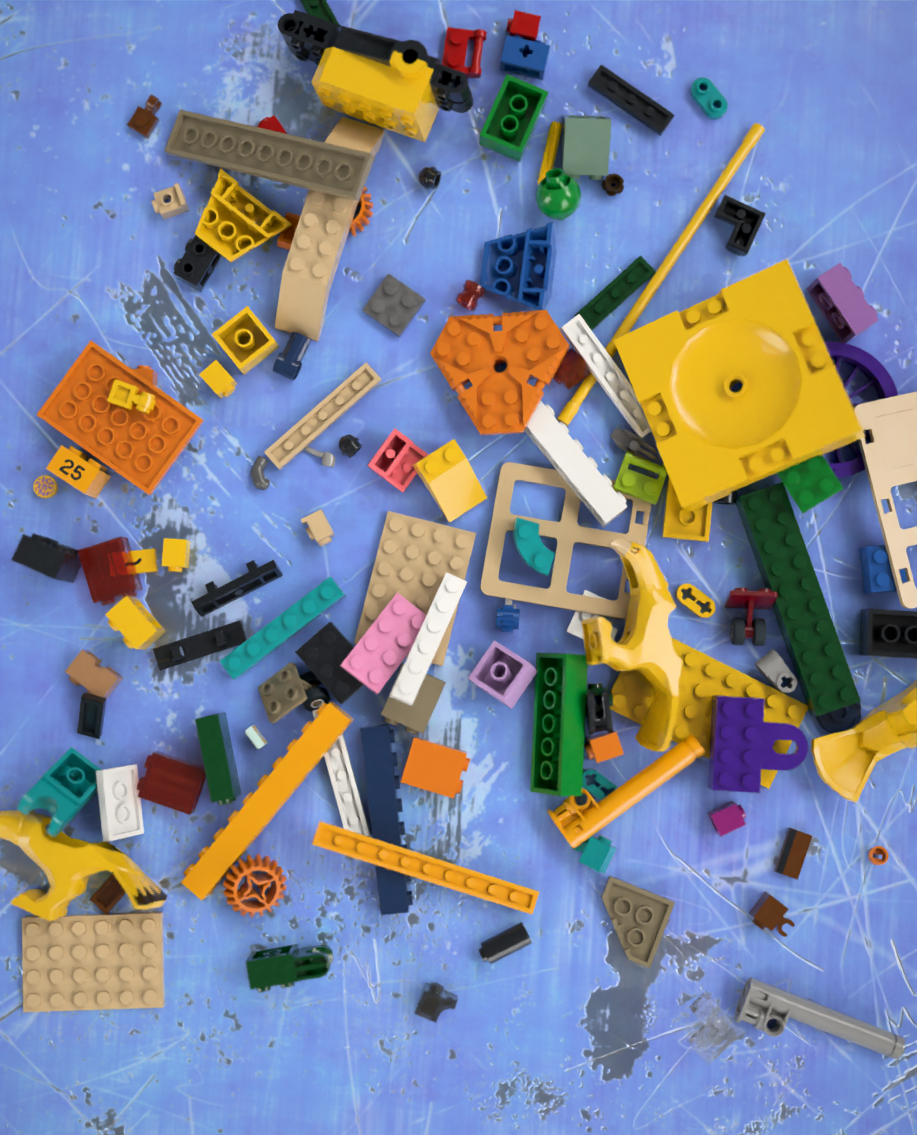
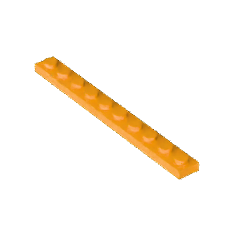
[312,821,539,914]

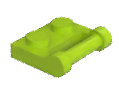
[613,451,668,505]

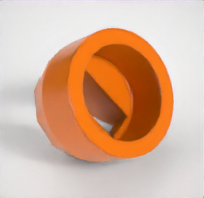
[868,846,888,865]

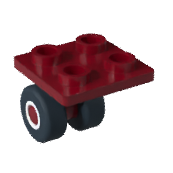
[724,588,777,646]

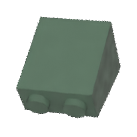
[561,115,612,180]

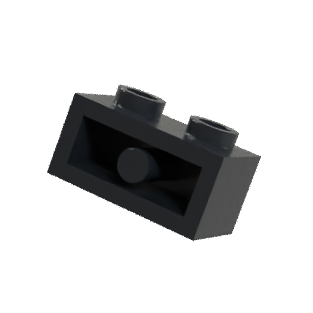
[173,235,222,292]

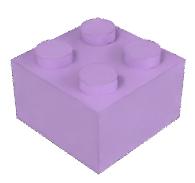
[468,640,538,709]

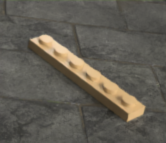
[264,362,382,470]

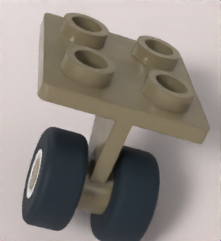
[258,662,330,724]

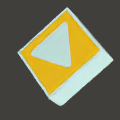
[245,725,268,749]

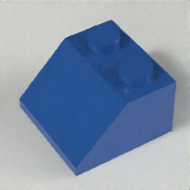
[859,545,908,593]

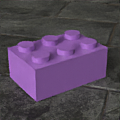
[806,263,879,343]

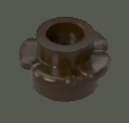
[602,174,624,196]

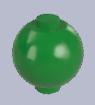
[536,168,581,220]

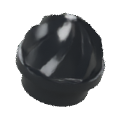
[418,166,441,189]
[339,435,362,458]

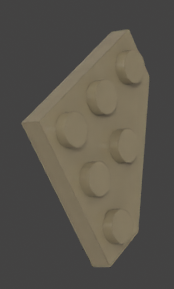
[601,875,675,968]

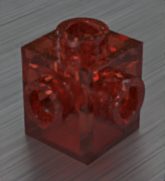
[553,348,590,390]

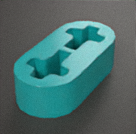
[582,769,617,800]

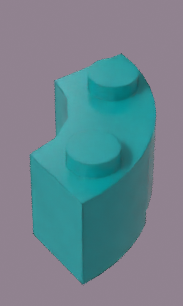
[513,517,555,576]

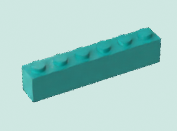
[220,576,346,680]

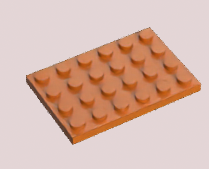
[36,340,204,496]

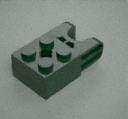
[246,944,334,992]

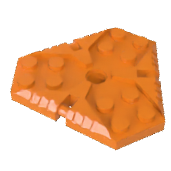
[430,310,570,435]

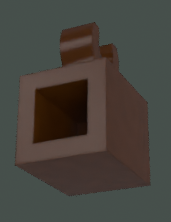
[749,891,795,937]

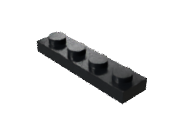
[588,64,675,136]

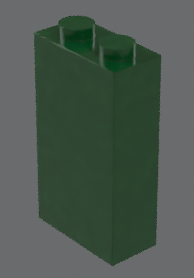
[195,712,242,805]

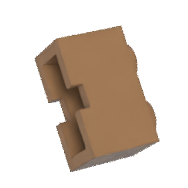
[65,650,123,698]

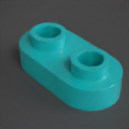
[690,77,728,120]

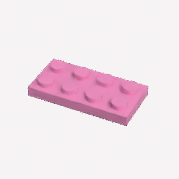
[340,593,427,694]

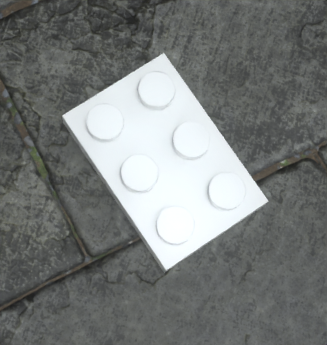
[96,764,144,842]

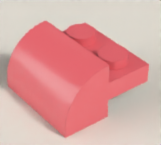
[367,428,428,492]

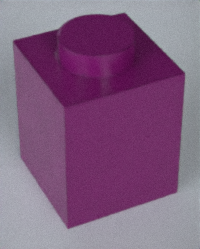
[707,801,746,836]

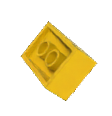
[412,439,487,523]

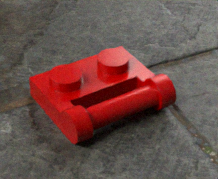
[442,27,487,78]

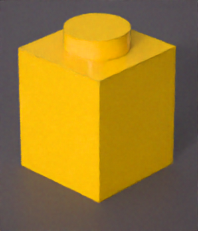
[199,360,237,399]
[162,538,191,572]

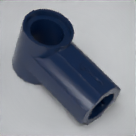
[273,332,311,381]

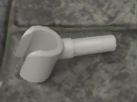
[305,446,336,467]

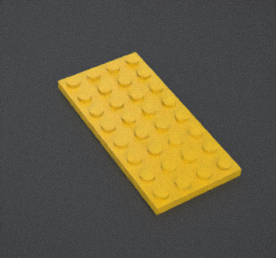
[610,637,808,789]

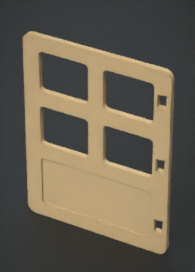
[853,391,917,609]

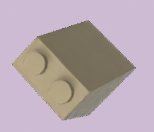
[381,664,446,735]

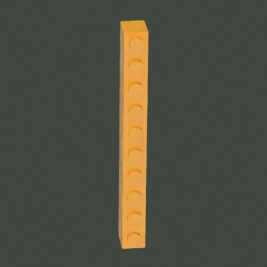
[181,702,354,901]

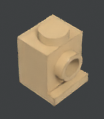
[152,183,190,220]
[301,509,335,547]

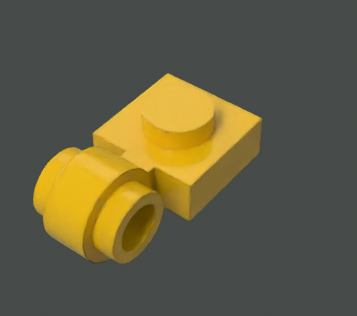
[107,379,156,414]

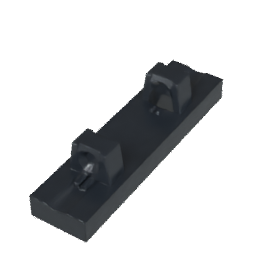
[191,560,283,617]
[153,620,247,671]

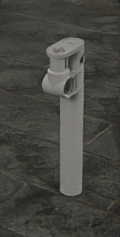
[734,977,905,1060]

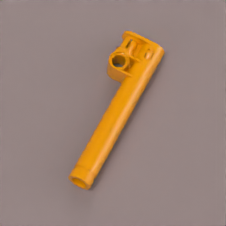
[547,734,705,849]

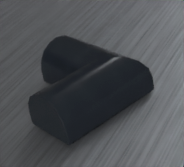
[714,195,766,256]

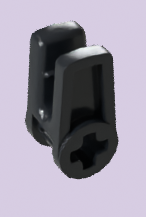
[586,690,613,735]

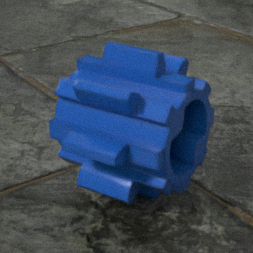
[496,605,520,633]

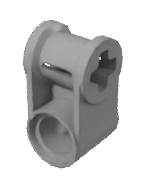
[755,649,797,693]

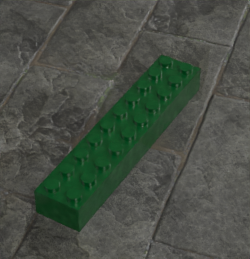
[736,482,861,716]

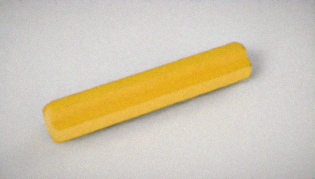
[537,122,562,185]

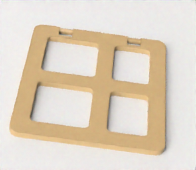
[480,462,652,620]

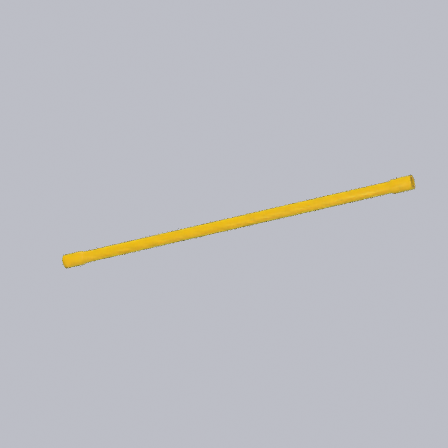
[557,123,765,426]

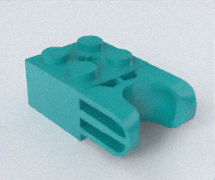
[17,747,101,837]

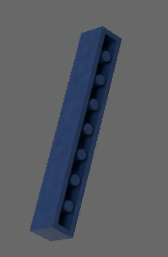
[361,724,413,915]

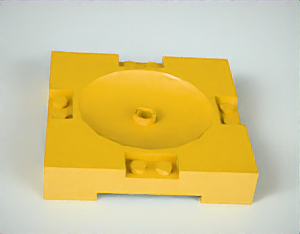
[614,259,865,512]

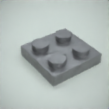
[363,273,425,337]

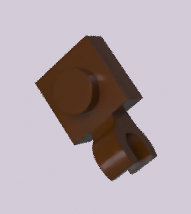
[127,94,162,139]

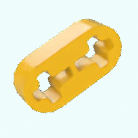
[675,583,716,618]

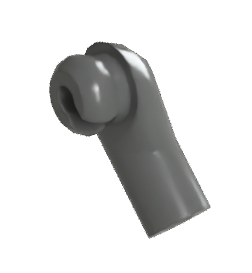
[250,455,270,490]

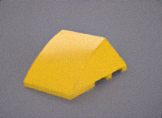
[195,168,292,262]

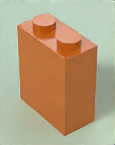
[401,736,470,798]

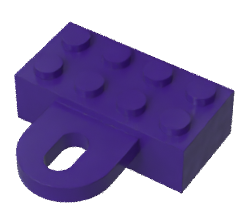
[708,695,808,793]

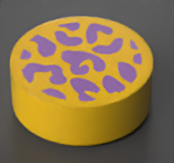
[33,475,58,499]

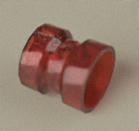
[455,280,486,311]

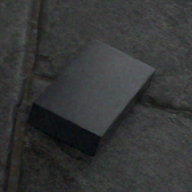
[77,692,107,739]

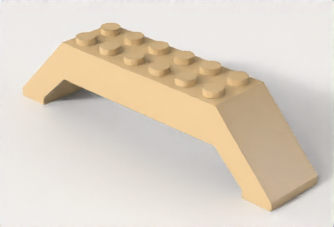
[275,117,385,342]

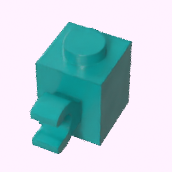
[571,835,617,873]

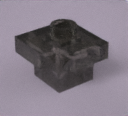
[414,982,458,1023]

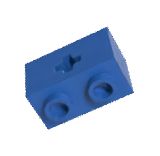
[500,35,550,80]

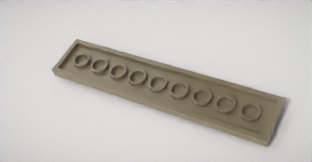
[164,110,375,201]

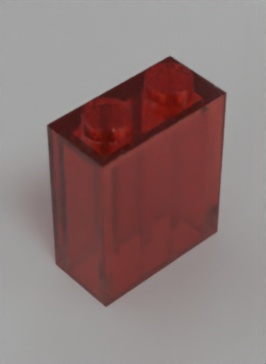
[78,537,143,606]
[137,751,206,815]

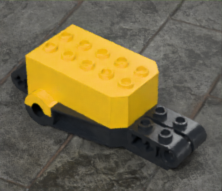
[278,10,474,142]

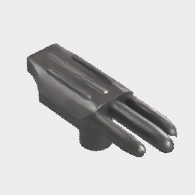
[610,428,657,461]

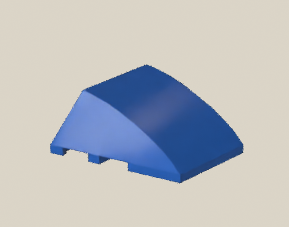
[479,222,557,310]

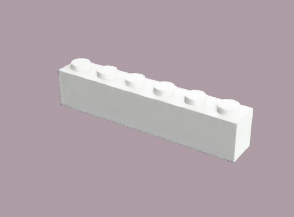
[525,401,627,528]

